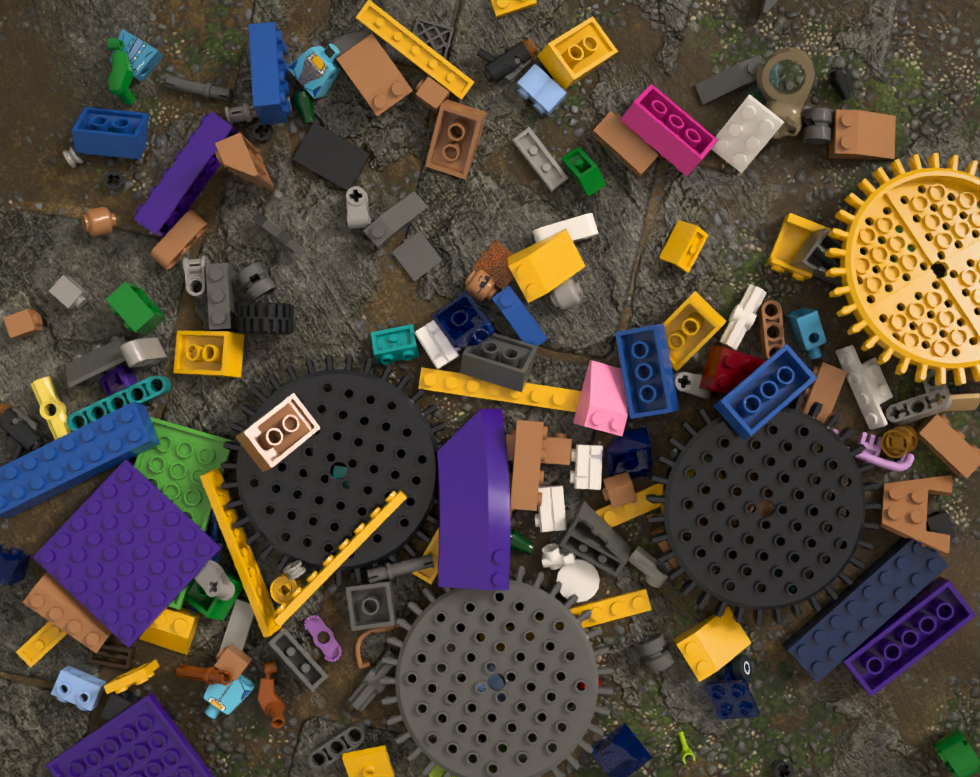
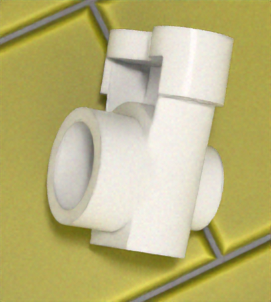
[542,543,576,570]

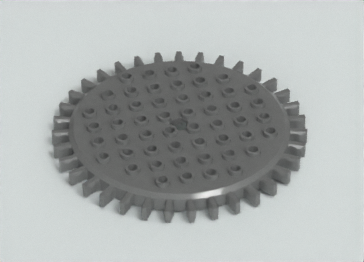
[380,565,614,777]

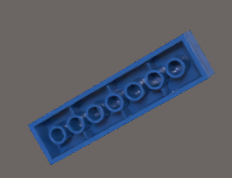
[0,401,160,518]

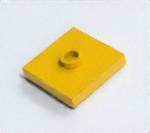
[342,745,395,777]

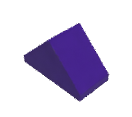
[99,365,138,397]

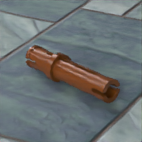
[176,664,232,686]

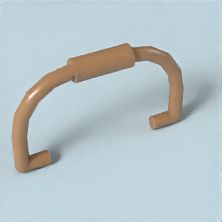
[355,624,424,669]

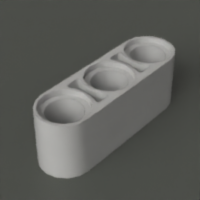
[120,338,167,368]

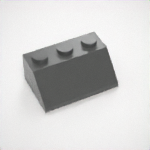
[460,328,538,392]
[66,334,132,388]

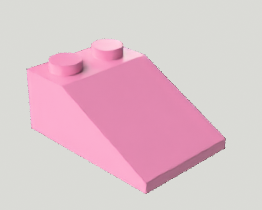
[573,360,628,436]

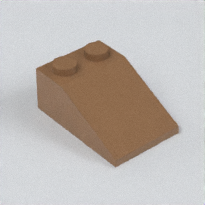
[336,33,412,116]
[425,99,488,180]
[828,109,896,160]
[235,393,320,472]

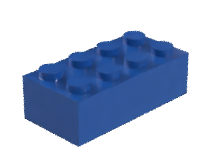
[248,22,291,125]
[615,324,679,419]
[714,344,817,440]

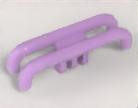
[831,429,914,472]

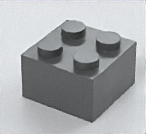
[346,579,397,631]

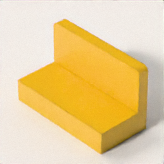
[659,220,709,273]

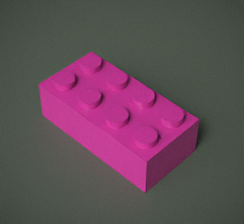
[620,84,718,177]

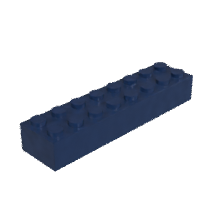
[782,537,949,683]

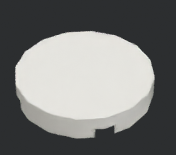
[556,558,600,603]

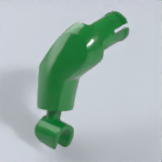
[107,38,136,105]

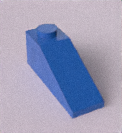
[492,286,547,346]

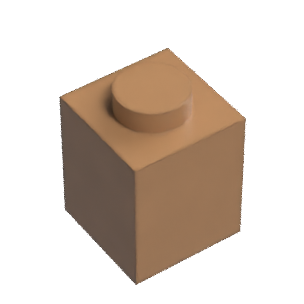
[415,77,450,114]
[3,309,43,339]
[601,472,637,508]
[214,644,252,681]

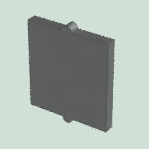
[392,231,443,282]

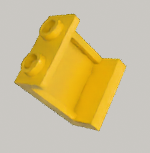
[767,213,831,281]

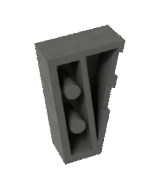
[559,501,631,577]

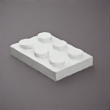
[711,94,784,173]

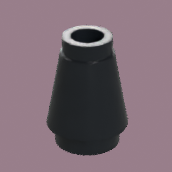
[829,66,854,101]

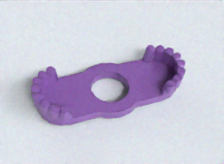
[304,615,342,662]

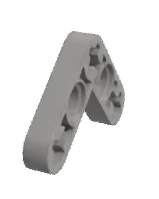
[886,369,952,425]

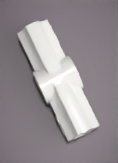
[719,284,767,350]

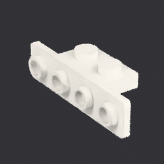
[835,345,893,430]

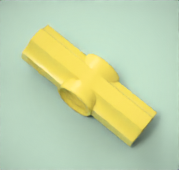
[31,376,73,440]

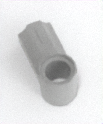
[628,546,672,588]

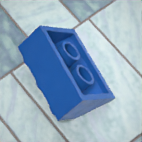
[71,107,149,160]

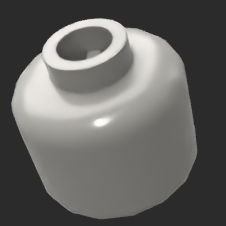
[549,278,583,310]

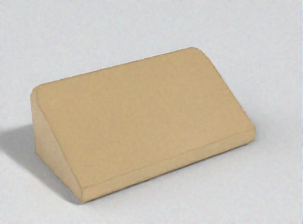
[937,393,980,412]

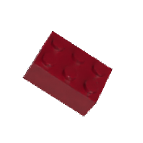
[699,346,766,396]

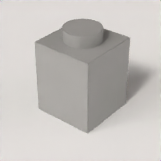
[49,275,89,310]

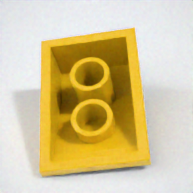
[537,16,618,90]
[507,228,586,303]
[663,291,726,371]
[173,331,245,378]
[673,606,751,682]

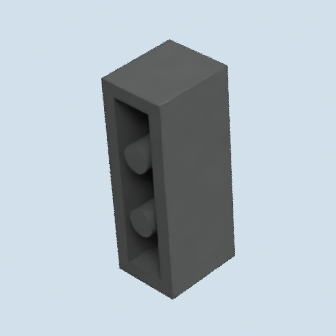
[205,263,237,331]
[265,628,329,692]

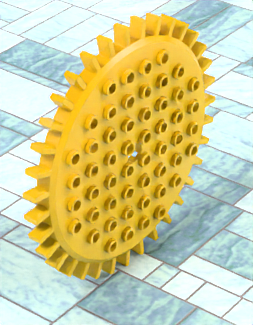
[825,153,980,386]

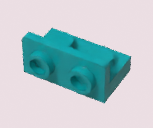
[371,324,420,365]

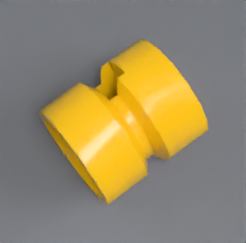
[270,573,303,604]

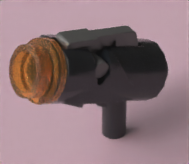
[477,38,538,84]
[0,403,44,461]

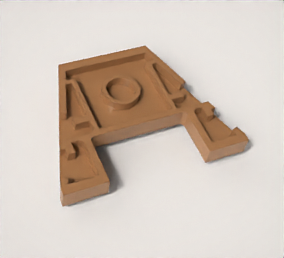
[880,475,953,557]

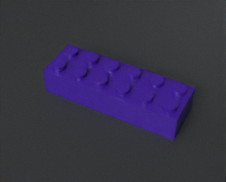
[134,111,239,238]
[842,577,976,697]

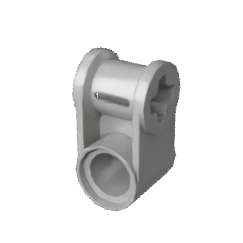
[346,186,371,229]
[183,256,209,299]
[673,372,712,399]
[194,560,235,601]

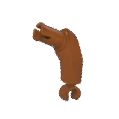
[257,661,285,728]

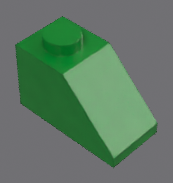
[561,146,606,197]

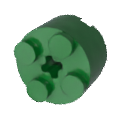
[932,729,980,777]

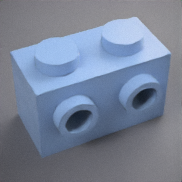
[51,665,108,711]

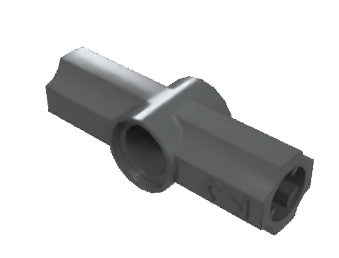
[348,649,399,712]

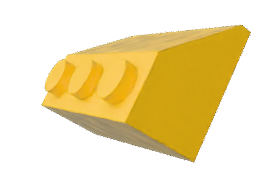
[139,606,201,655]

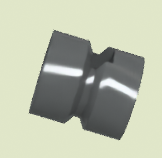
[802,108,833,144]
[236,262,277,302]
[636,633,675,674]

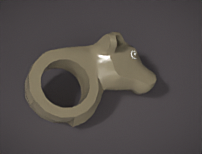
[756,47,815,139]

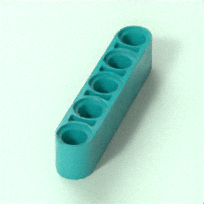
[67,376,171,431]

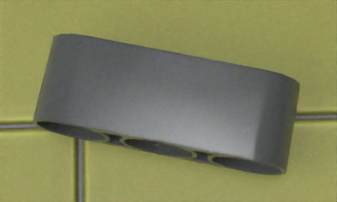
[308,721,366,770]

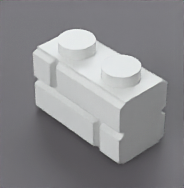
[414,319,461,370]
[570,444,603,490]
[534,485,567,532]

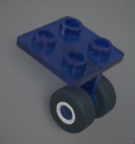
[705,655,760,720]

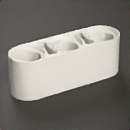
[532,213,599,243]

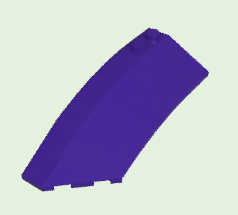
[437,409,511,590]

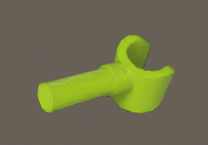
[678,731,695,764]

